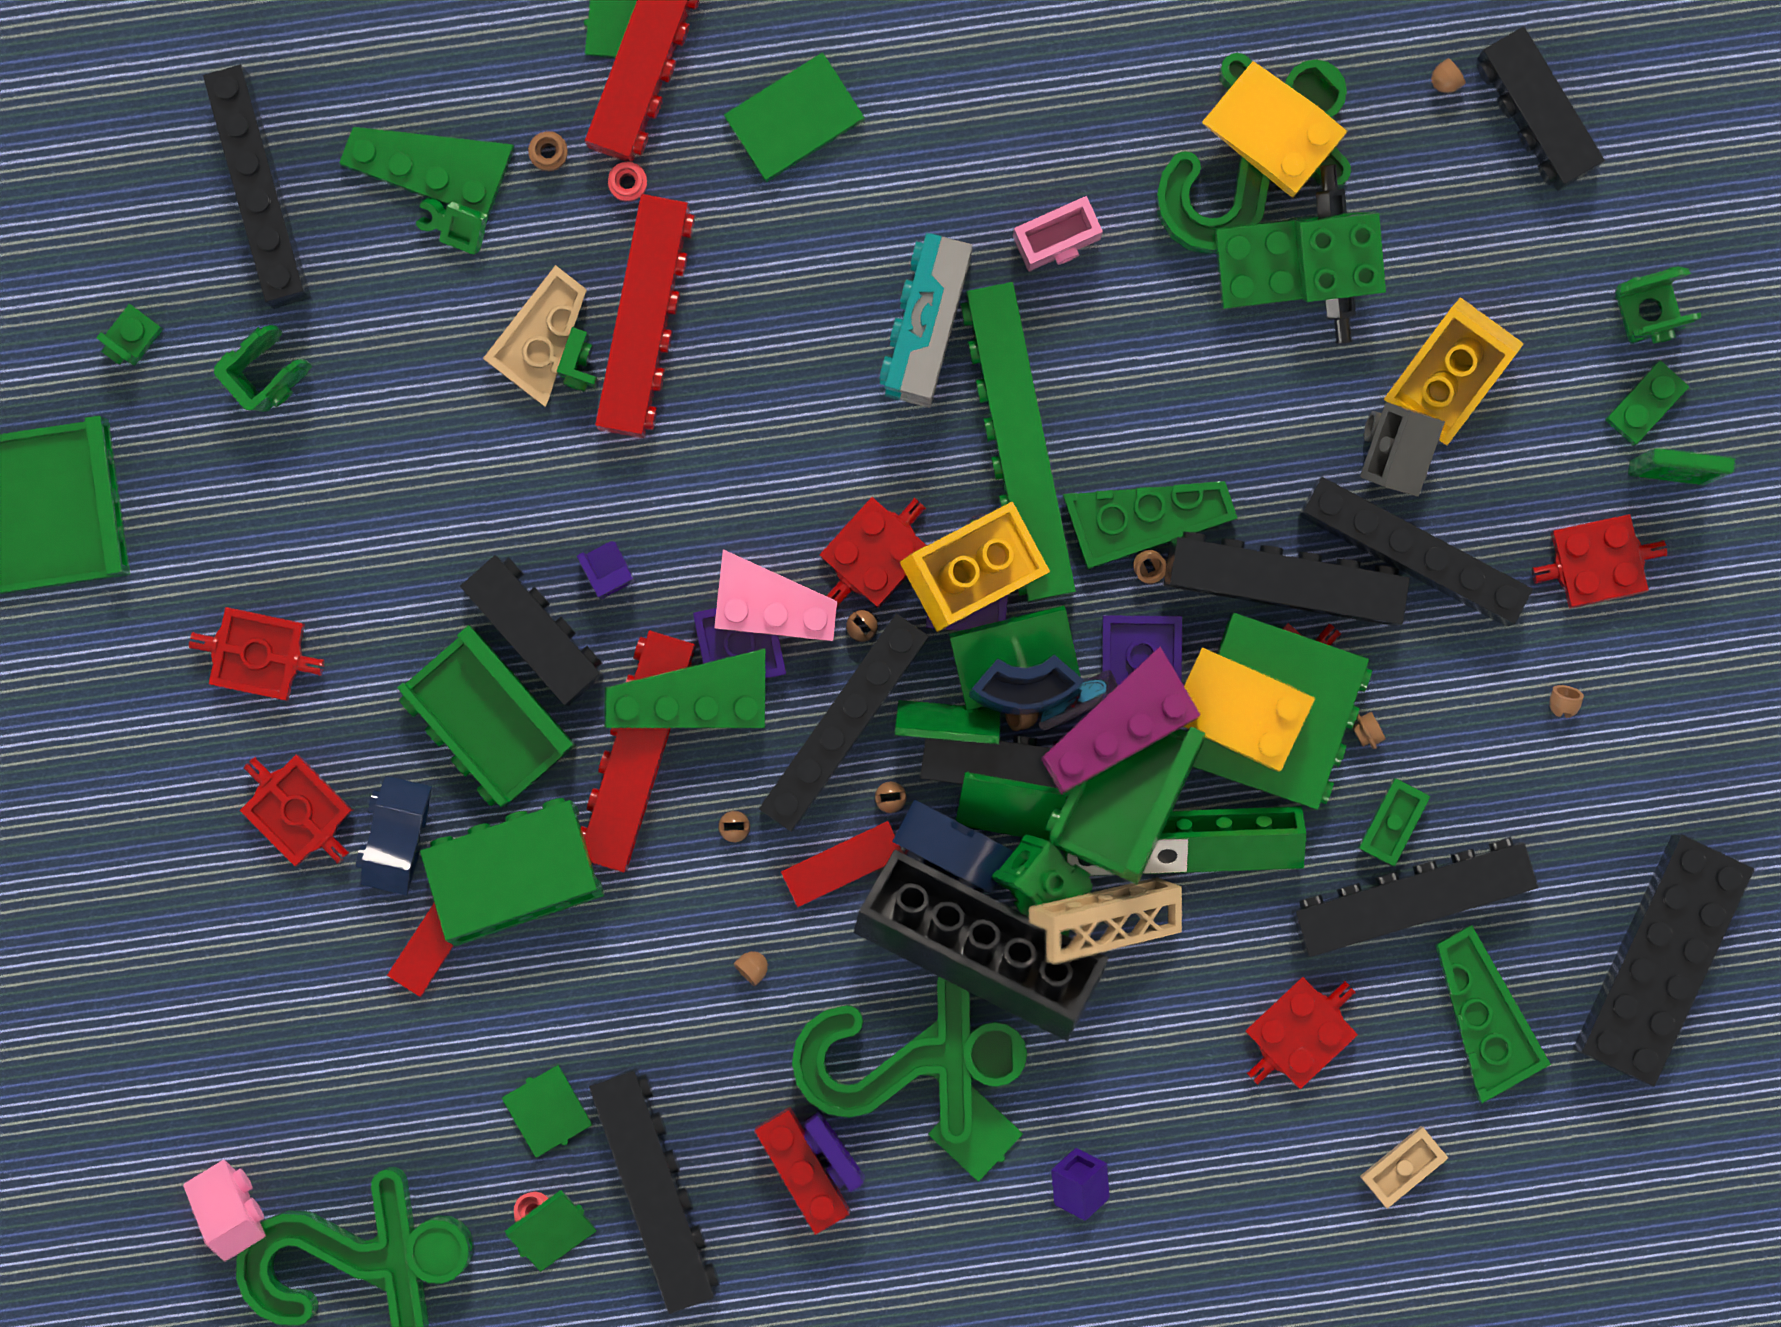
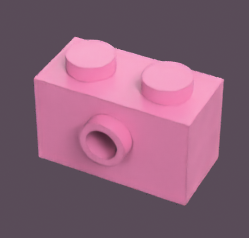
[1013,196,1103,271]
[183,1160,266,1262]

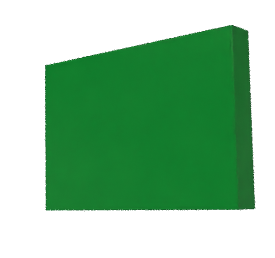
[724,52,865,183]
[1628,448,1735,486]
[949,605,1081,710]

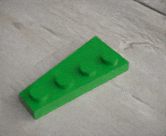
[339,127,515,220]
[1062,481,1238,570]
[604,648,765,728]
[1435,925,1551,1103]

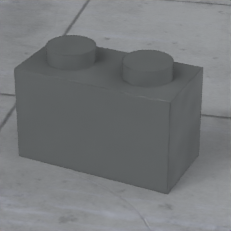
[1360,402,1445,497]

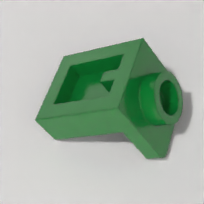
[96,304,163,366]
[556,327,599,392]

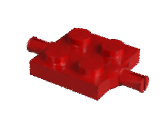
[819,497,927,609]
[1532,514,1667,609]
[189,607,325,701]
[240,754,354,867]
[1245,977,1358,1089]

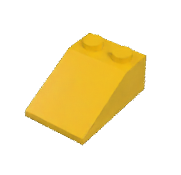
[1202,61,1347,198]
[1384,297,1524,446]
[900,501,1050,632]
[1184,648,1315,771]

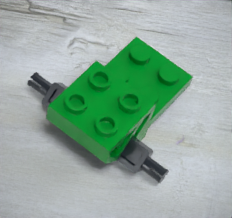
[1214,164,1386,344]

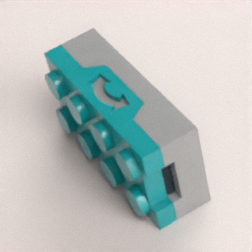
[879,232,973,408]

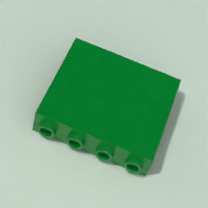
[0,416,130,594]
[1193,612,1372,810]

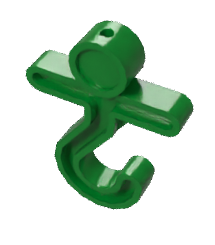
[1156,53,1351,255]
[792,977,1027,1144]
[236,1167,474,1327]

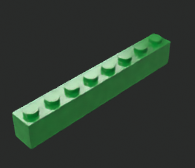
[960,282,1076,603]

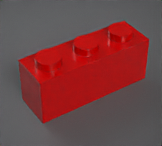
[754,1107,850,1235]

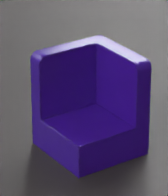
[576,541,636,600]
[1051,1148,1110,1221]

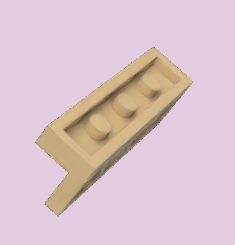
[1029,877,1182,964]

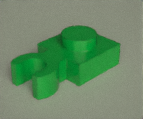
[416,198,488,255]

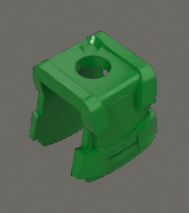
[1615,267,1701,344]
[214,325,312,412]
[991,834,1093,917]

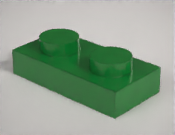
[1605,360,1690,446]
[1357,778,1431,867]

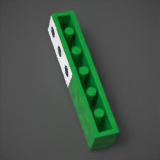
[1063,806,1306,876]

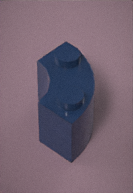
[968,655,1085,715]
[356,776,432,896]
[892,799,1014,893]

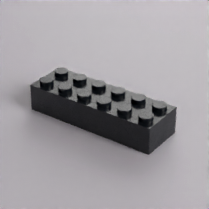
[1573,835,1755,1087]
[853,850,1109,1042]

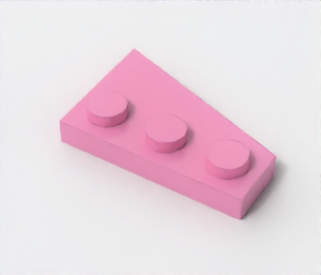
[714,550,837,642]

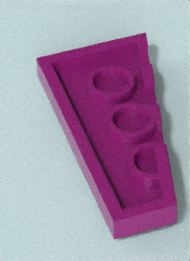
[1041,647,1201,794]

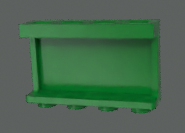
[397,625,576,808]
[1046,727,1205,885]
[420,798,605,946]

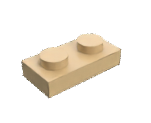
[1360,1126,1448,1209]

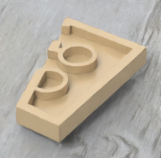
[483,265,587,407]

